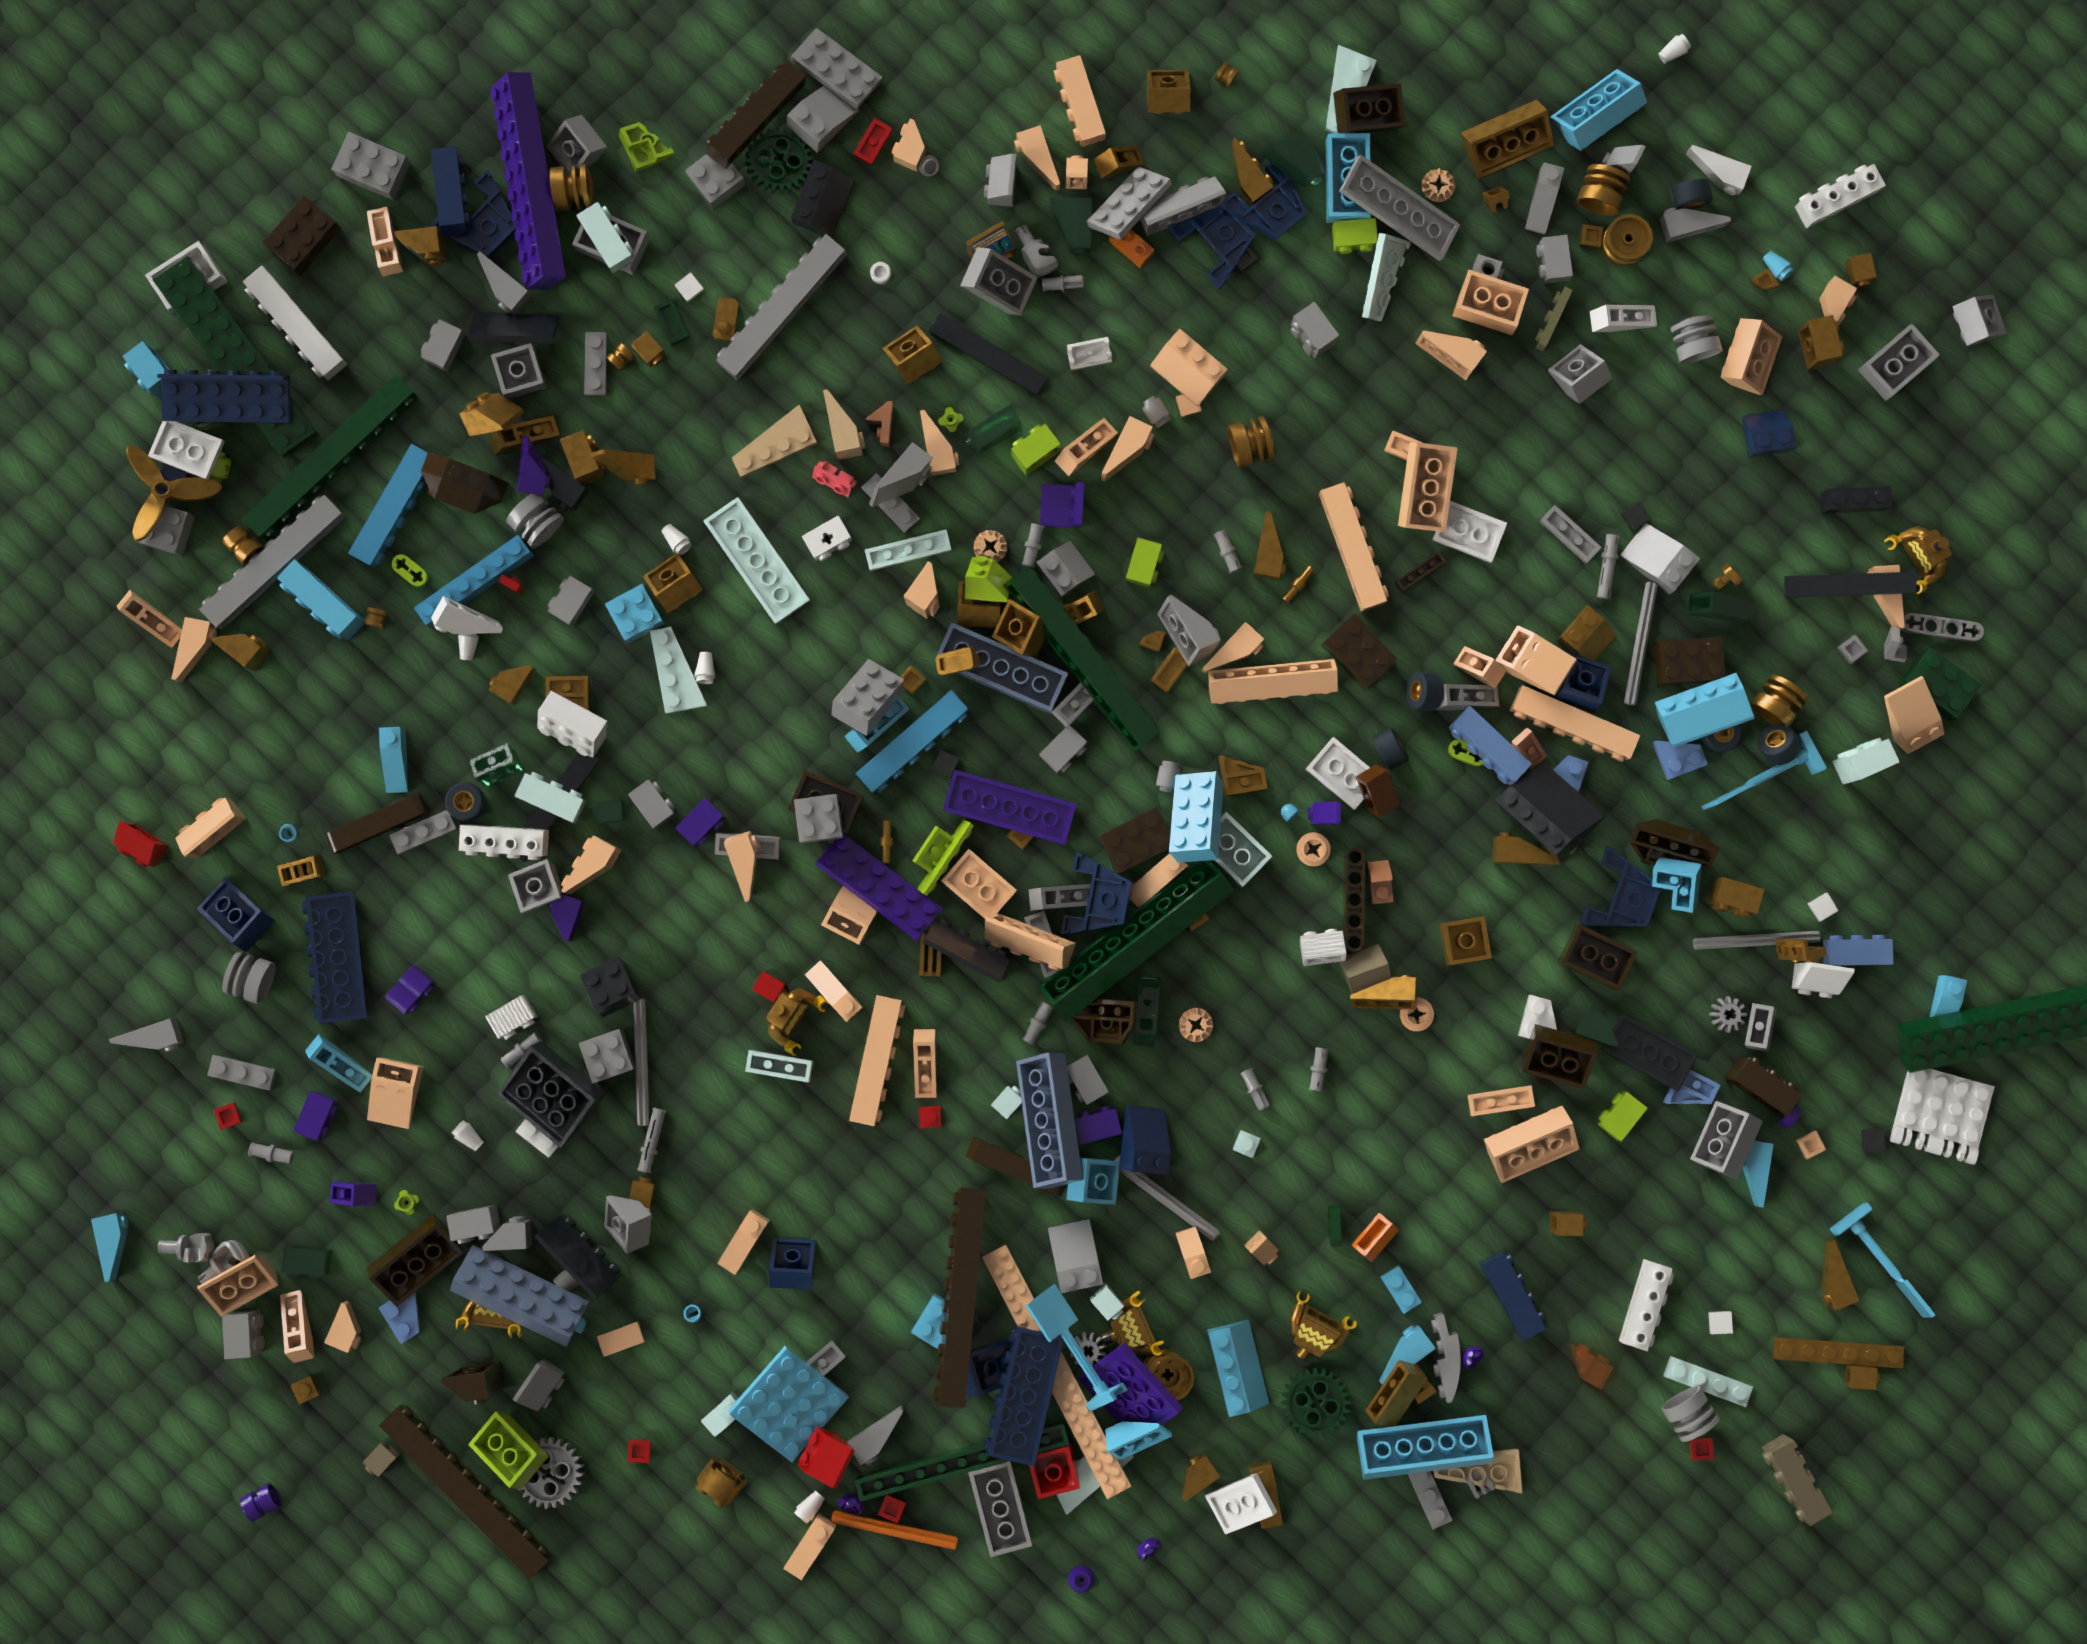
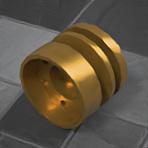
[550,164,594,212]
[1577,164,1630,216]
[1227,416,1274,468]
[1750,674,1808,728]
[1143,1349,1194,1400]

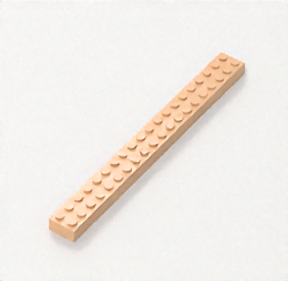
[982,1245,1131,1499]

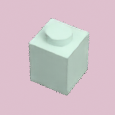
[991,1085,1022,1119]

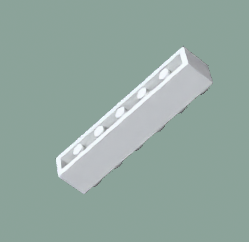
[242,266,347,380]

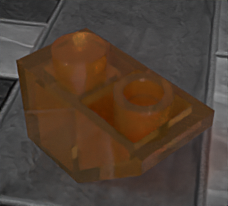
[1570,1343,1613,1390]

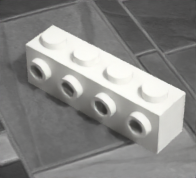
[1795,164,1886,229]
[459,824,549,860]
[1619,1259,1674,1351]

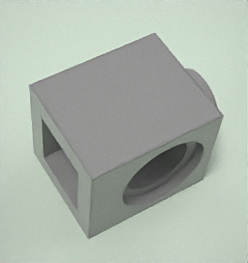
[1472,254,1504,280]

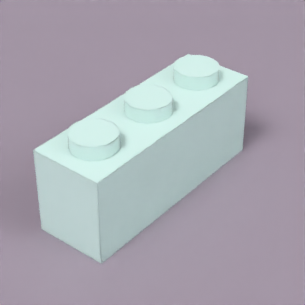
[576,202,634,274]
[515,772,586,824]
[745,1050,814,1082]

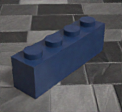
[431,147,470,235]
[1479,1251,1546,1341]

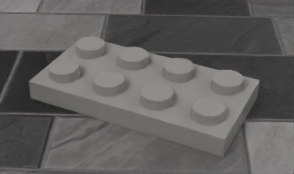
[791,28,882,110]
[1087,167,1172,240]

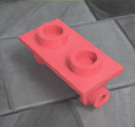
[812,461,857,497]

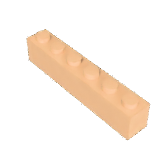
[1319,482,1389,612]
[1208,659,1338,704]
[1510,685,1640,762]
[849,995,905,1126]

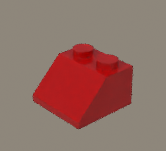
[113,821,169,868]
[798,1426,855,1489]
[1029,1441,1080,1499]

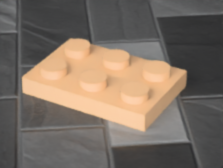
[941,849,1017,919]

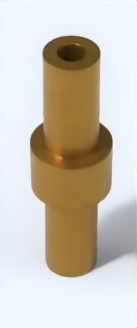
[1282,566,1314,604]
[880,821,893,863]

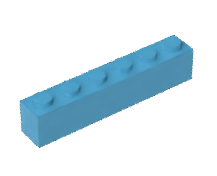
[348,444,427,569]
[414,535,534,628]
[856,690,969,794]

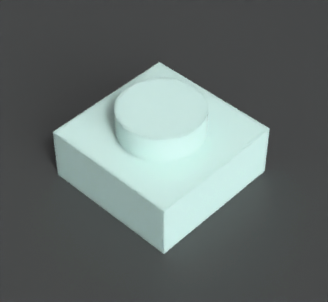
[1232,1130,1261,1158]

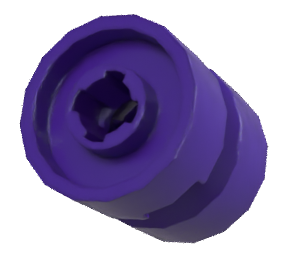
[240,1483,282,1522]

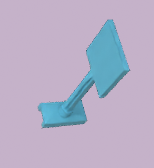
[1701,731,1827,810]
[1830,1202,1935,1318]
[1025,1284,1128,1411]

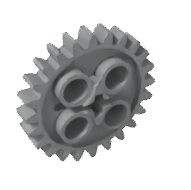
[518,1437,585,1509]

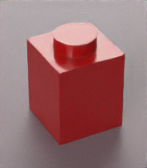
[752,971,787,1003]

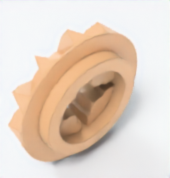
[1422,168,1456,202]
[974,530,1007,562]
[1296,832,1330,866]
[1399,997,1434,1031]
[1179,1008,1213,1042]

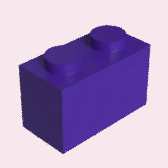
[675,798,725,847]
[293,1091,338,1141]
[1074,1105,1122,1144]

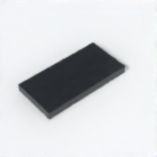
[468,313,559,343]
[1601,1013,1699,1092]

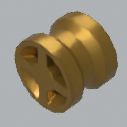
[1215,62,1240,88]
[364,607,389,629]

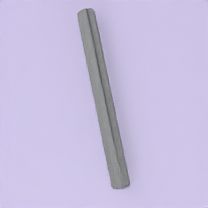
[1624,582,1658,705]
[1693,931,1820,950]
[633,999,650,1126]
[1114,1156,1220,1241]

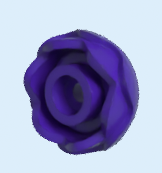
[1778,1105,1801,1128]
[1461,1346,1485,1371]
[838,1494,864,1514]
[1137,1537,1162,1561]
[1068,1566,1095,1593]

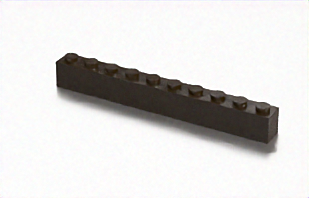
[933,1187,986,1409]
[379,1404,551,1580]

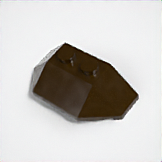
[421,451,509,514]
[1630,819,1719,869]
[1070,999,1137,1044]

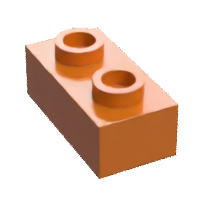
[1109,229,1155,269]
[1352,1213,1399,1262]

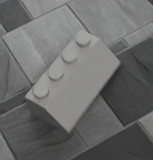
[1140,176,1226,237]

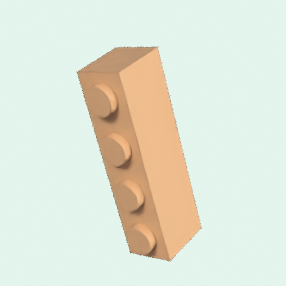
[1054,55,1106,147]

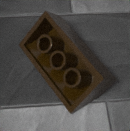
[367,1214,464,1307]
[441,1361,504,1404]

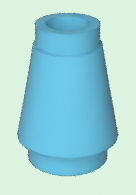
[1762,250,1794,281]

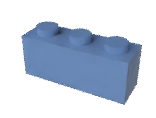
[1823,935,1893,966]

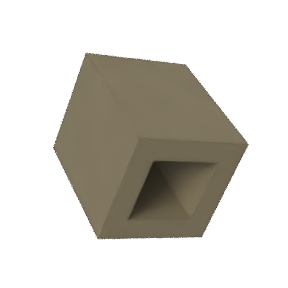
[363,1440,400,1477]

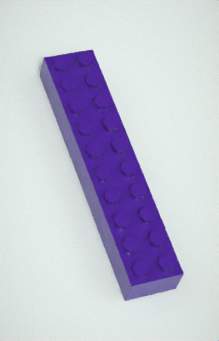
[491,72,566,290]

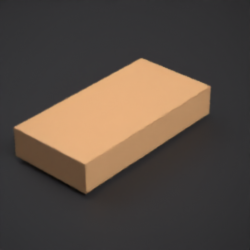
[597,1321,645,1357]

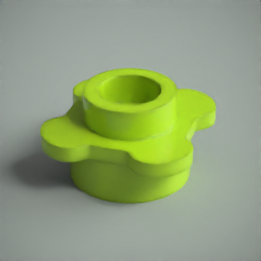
[938,407,963,432]
[394,1190,419,1215]

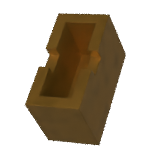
[1550,1211,1587,1236]

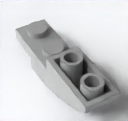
[1431,1313,1461,1403]

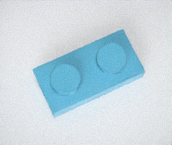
[1380,1265,1422,1314]

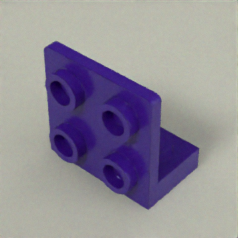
[1040,482,1084,528]

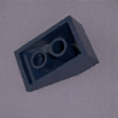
[197,877,275,953]
[1119,1105,1171,1175]
[967,1338,1011,1397]

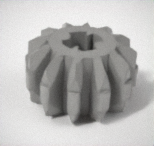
[1709,996,1747,1033]
[1070,1332,1106,1366]

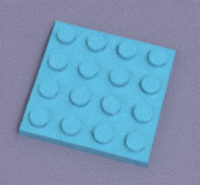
[728,1346,849,1462]

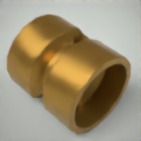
[222,525,263,565]

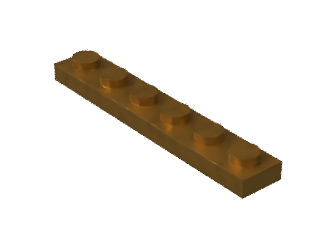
[1773,1337,1904,1368]

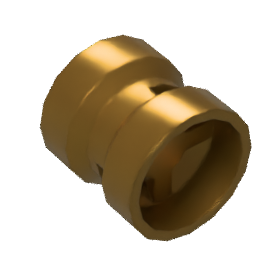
[606,342,635,372]

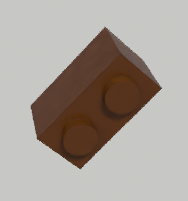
[1356,764,1400,818]

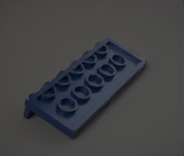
[157,370,291,423]
[302,891,367,1024]
[983,1326,1064,1467]

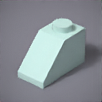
[1090,1283,1124,1321]
[701,1392,739,1437]

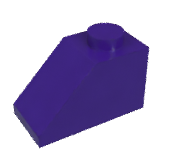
[1307,802,1341,826]
[550,894,585,942]
[330,1181,377,1206]

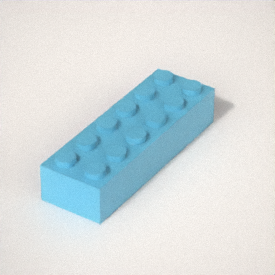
[1356,1415,1494,1480]

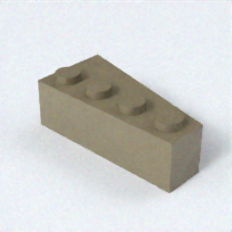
[1762,1434,1832,1526]

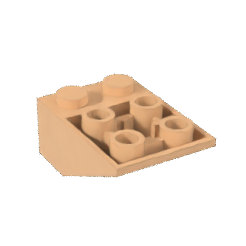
[1496,625,1577,695]
[561,835,622,894]
[821,886,878,945]
[367,1057,424,1129]

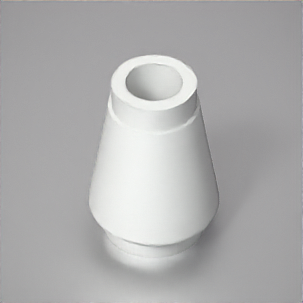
[1658,34,1691,64]
[661,524,691,555]
[458,633,479,660]
[694,652,715,684]
[451,1120,483,1151]
[794,1490,825,1524]

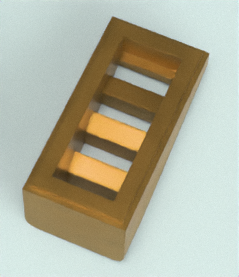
[277,855,326,887]

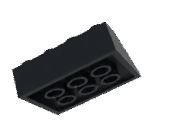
[1496,763,1605,862]
[923,918,1010,982]
[496,1041,606,1148]
[534,1214,622,1300]

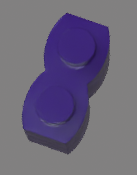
[385,965,435,1014]

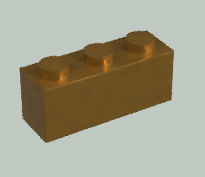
[1365,1360,1428,1427]

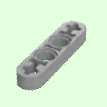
[1901,613,1984,642]

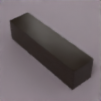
[1394,551,1446,593]

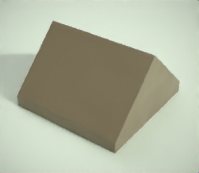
[1340,944,1392,994]

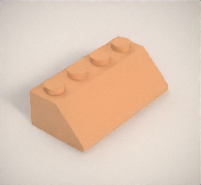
[1398,441,1457,532]
[985,913,1076,971]
[1484,1106,1580,1183]

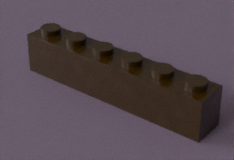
[706,60,806,169]

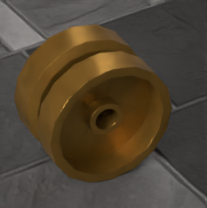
[1601,214,1653,267]

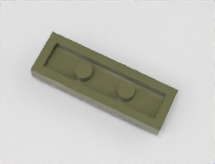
[1535,287,1572,351]

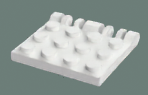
[1890,1069,1994,1165]

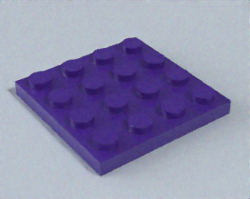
[1078,1343,1183,1425]

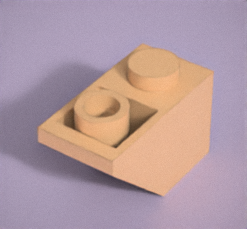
[892,118,925,172]
[1819,276,1857,325]

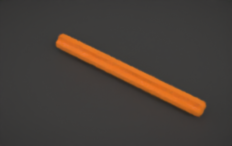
[831,1510,958,1550]

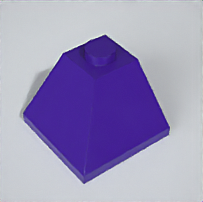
[517,436,550,495]

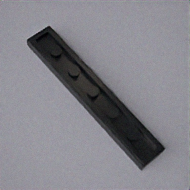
[929,313,1048,396]
[1784,572,1917,598]
[519,753,600,862]

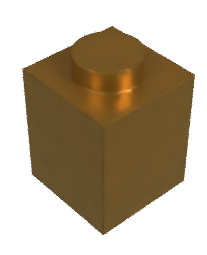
[1845,253,1877,288]
[631,331,666,368]
[629,1177,657,1210]
[1845,1364,1880,1390]

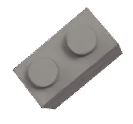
[1536,235,1573,284]
[421,319,466,372]
[548,576,595,627]
[1039,725,1087,774]
[628,779,676,830]
[1745,1003,1776,1052]
[1067,1055,1109,1105]

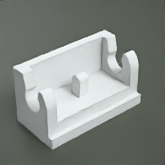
[1067,337,1112,370]

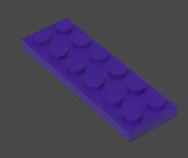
[943,770,1076,845]
[815,834,943,941]

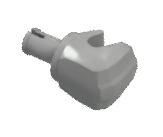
[1015,225,1058,277]
[158,1233,215,1263]
[198,1240,250,1284]

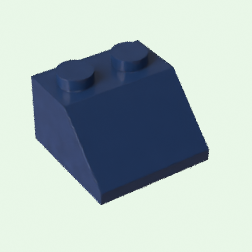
[1742,410,1796,458]
[1554,653,1611,713]
[769,1238,816,1290]

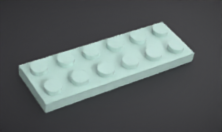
[703,497,810,625]

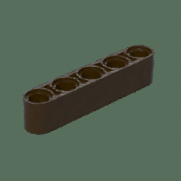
[325,793,429,854]
[1343,847,1365,952]
[965,1137,1067,1197]

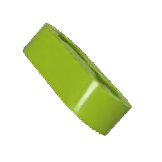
[392,554,429,588]
[1448,740,1483,766]

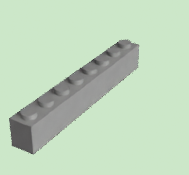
[716,234,846,381]
[199,495,346,630]

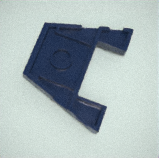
[1220,155,1307,241]
[429,169,516,258]
[1168,207,1255,290]
[1580,846,1661,927]
[1061,852,1134,935]

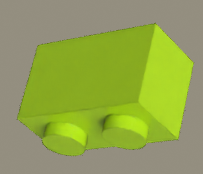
[1332,218,1378,254]
[1125,538,1164,588]
[1597,1091,1647,1142]

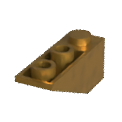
[1232,137,1273,206]

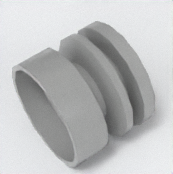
[1670,315,1723,364]
[506,494,564,548]
[222,951,276,1005]
[1661,1386,1720,1442]

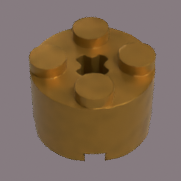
[696,1456,747,1508]

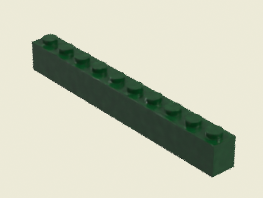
[242,374,418,540]
[1003,566,1160,751]
[855,1420,1069,1502]

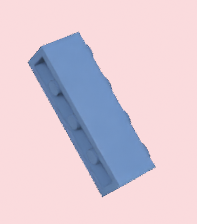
[1448,706,1531,785]

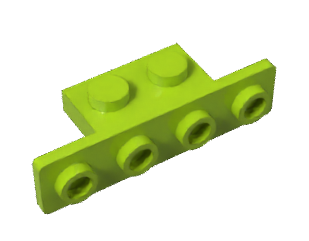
[912,819,974,896]

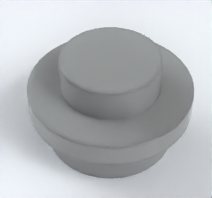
[918,155,939,177]

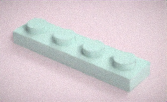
[865,529,952,571]
[1663,1356,1753,1407]

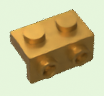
[1776,938,1827,963]

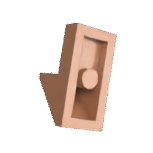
[865,401,894,447]
[1511,728,1547,770]
[1367,860,1394,904]

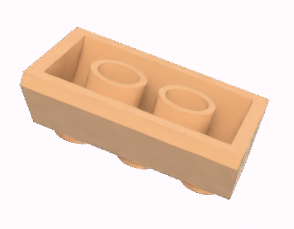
[1452,270,1529,335]
[1721,318,1782,395]
[1150,329,1228,406]
[904,561,940,619]
[175,798,247,859]
[197,1255,278,1317]

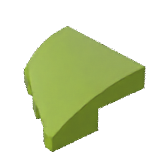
[619,122,674,172]

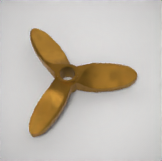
[126,445,222,542]

